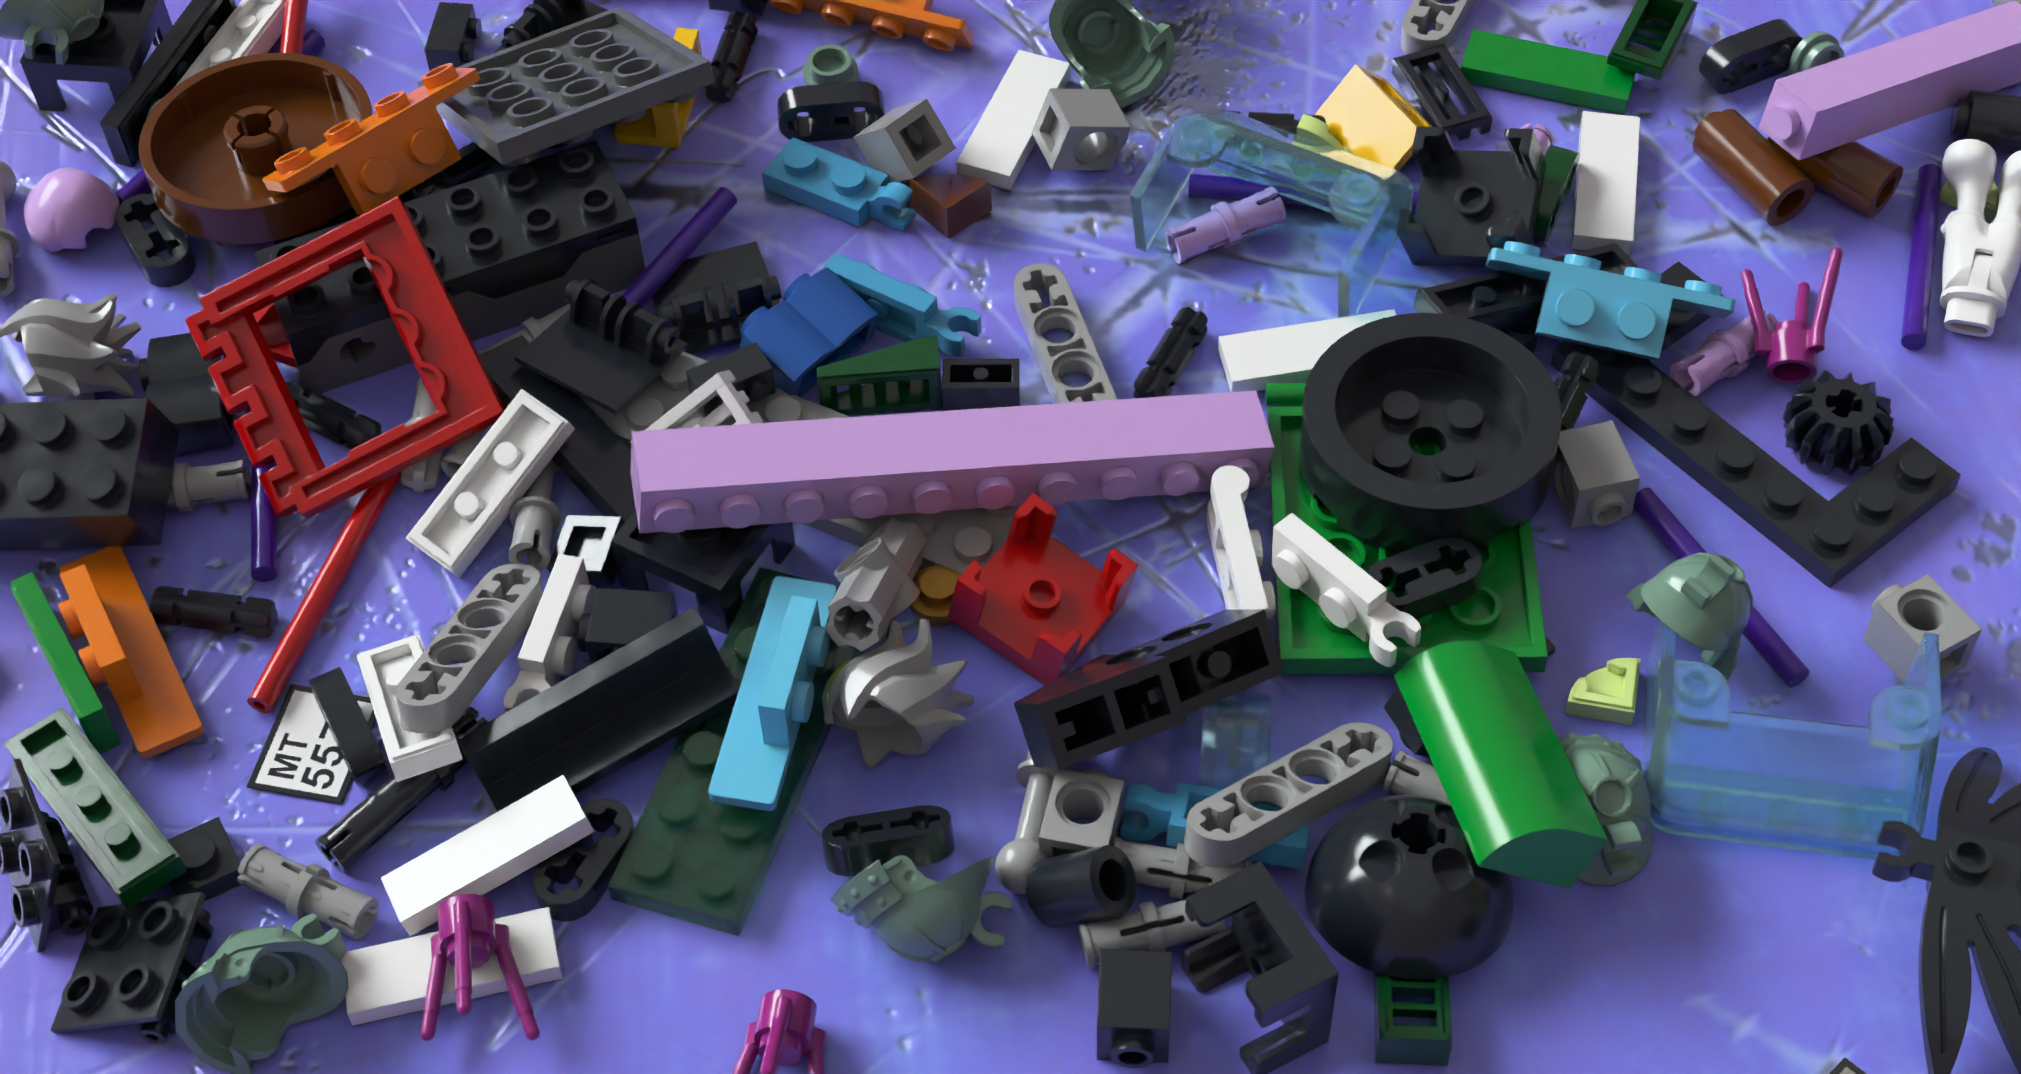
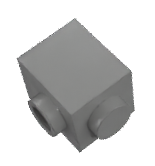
[853,99,956,182]

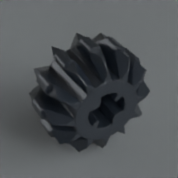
[1783,370,1894,477]

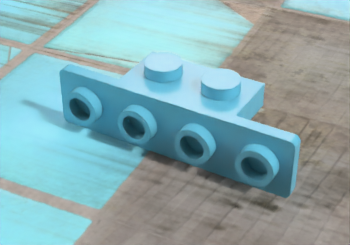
[1486,241,1736,361]
[708,576,837,811]

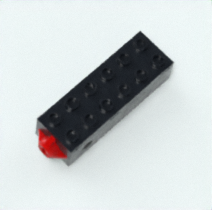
[253,140,645,395]

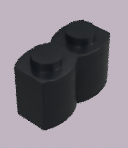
[139,333,236,454]

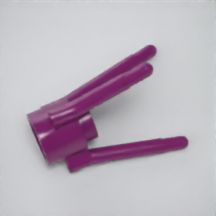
[1741,247,1843,384]
[420,894,540,1041]
[732,989,826,1074]

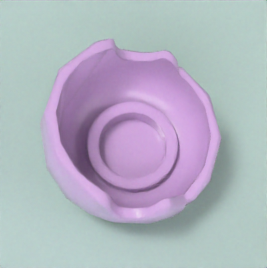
[24,167,119,252]

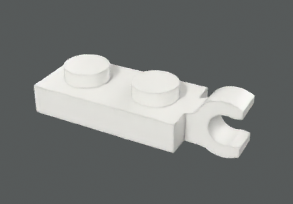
[1271,513,1421,667]
[504,554,596,712]

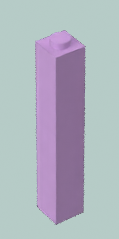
[1758,0,2021,160]

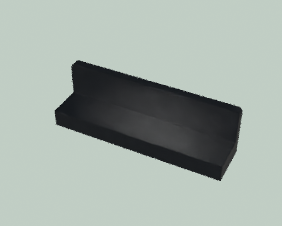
[457,607,740,812]

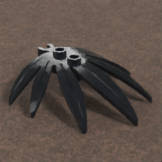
[1872,747,2021,1074]

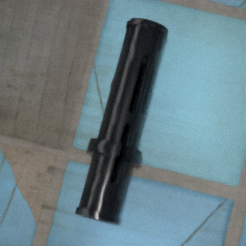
[315,707,488,873]

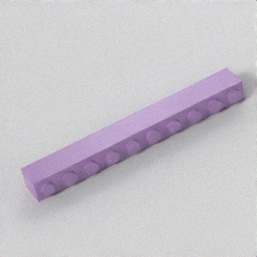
[630,390,1275,534]

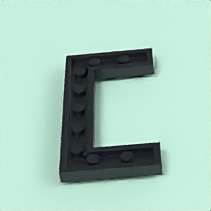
[1550,261,1961,588]

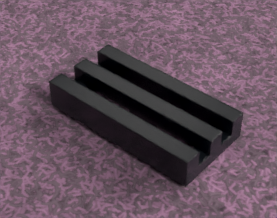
[1392,44,1493,141]

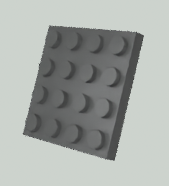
[417,6,715,165]

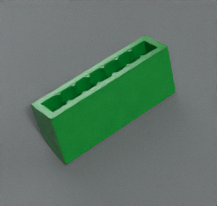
[1394,641,1608,889]

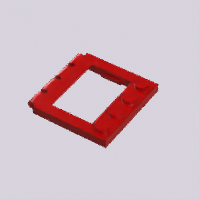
[185,197,505,519]

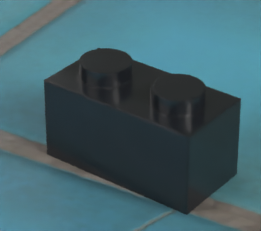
[424,2,482,71]
[686,342,776,418]
[942,358,1020,411]

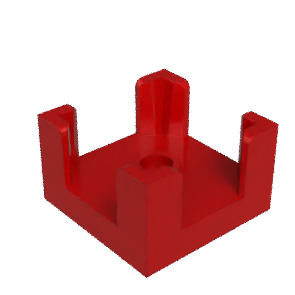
[947,492,1139,685]

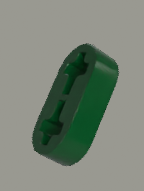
[1533,145,1580,242]

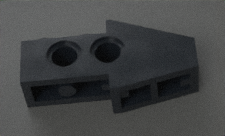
[1014,609,1285,770]

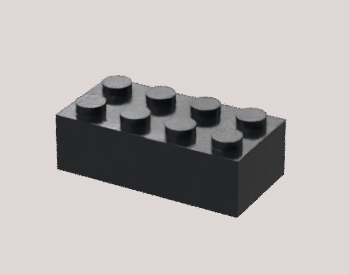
[0,398,180,550]

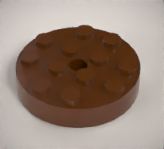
[139,53,374,246]

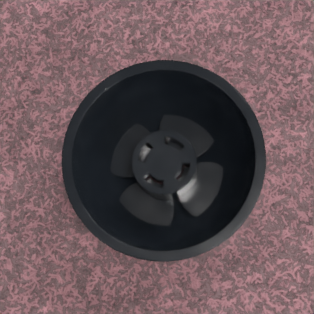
[1305,795,1514,980]

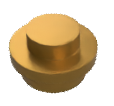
[909,565,962,626]

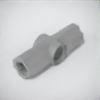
[825,518,927,652]

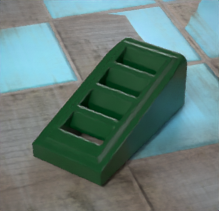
[1607,0,1698,81]
[816,336,943,415]
[1374,972,1452,1066]

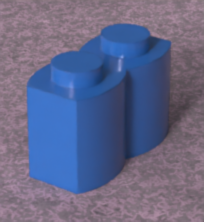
[739,267,879,397]

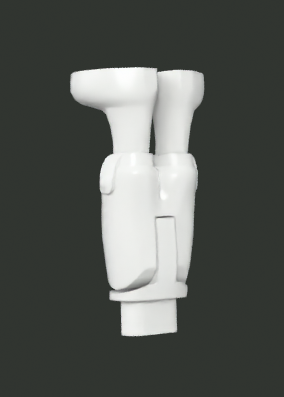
[1940,139,2021,337]

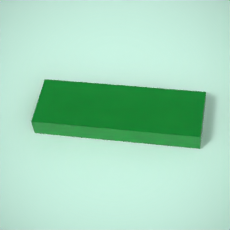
[1461,29,1636,115]
[10,572,121,754]

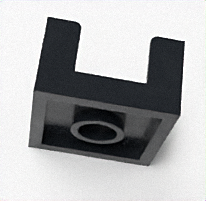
[20,0,173,112]
[1396,127,1547,267]
[611,509,795,635]
[1182,861,1339,1074]

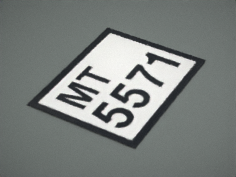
[247,684,376,804]

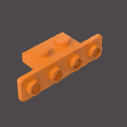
[770,0,975,52]
[262,63,481,215]
[58,546,204,759]

